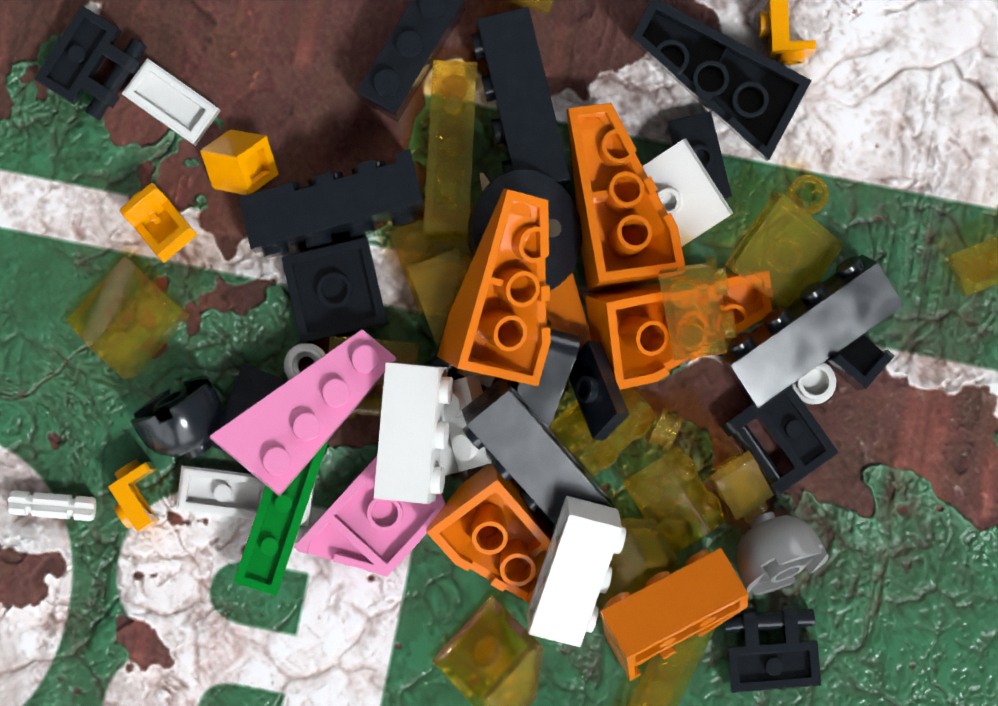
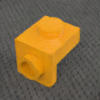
[758,0,816,65]
[119,183,198,263]
[108,459,159,532]

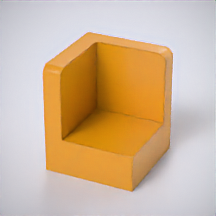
[200,130,279,195]

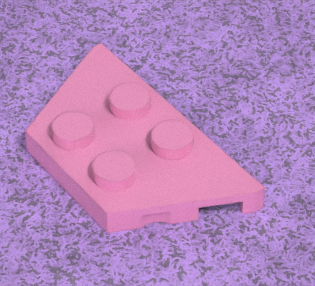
[294,456,446,577]

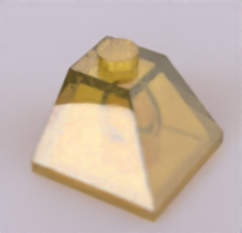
[432,595,544,706]

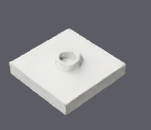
[642,139,734,247]

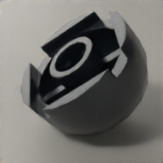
[130,376,223,459]

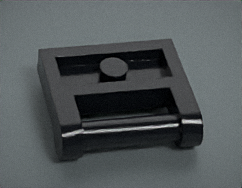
[721,385,839,499]

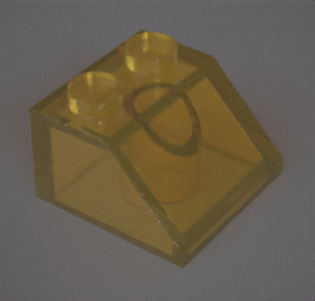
[66,255,191,380]

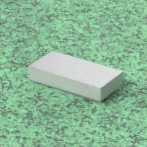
[122,58,221,146]

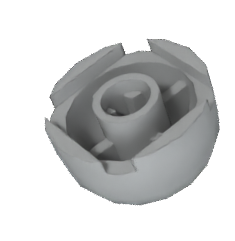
[735,512,829,595]

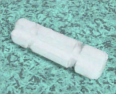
[7,490,97,521]

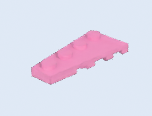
[210,329,396,497]

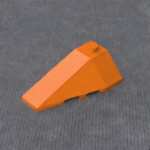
[567,103,686,293]
[437,188,551,386]
[585,269,772,390]
[426,463,607,614]

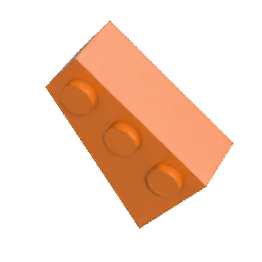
[600,548,748,681]

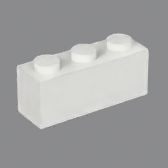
[374,362,453,504]
[526,496,626,647]

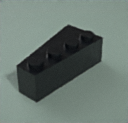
[631,0,812,161]
[238,149,426,258]

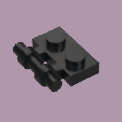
[34,5,147,121]
[724,605,821,693]

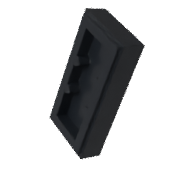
[667,111,732,199]
[569,340,630,441]

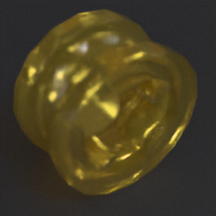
[786,175,829,216]
[647,408,683,453]

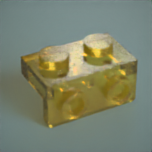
[658,257,736,361]
[549,387,657,476]
[622,446,726,557]

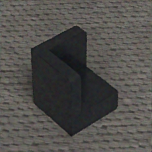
[824,335,895,391]

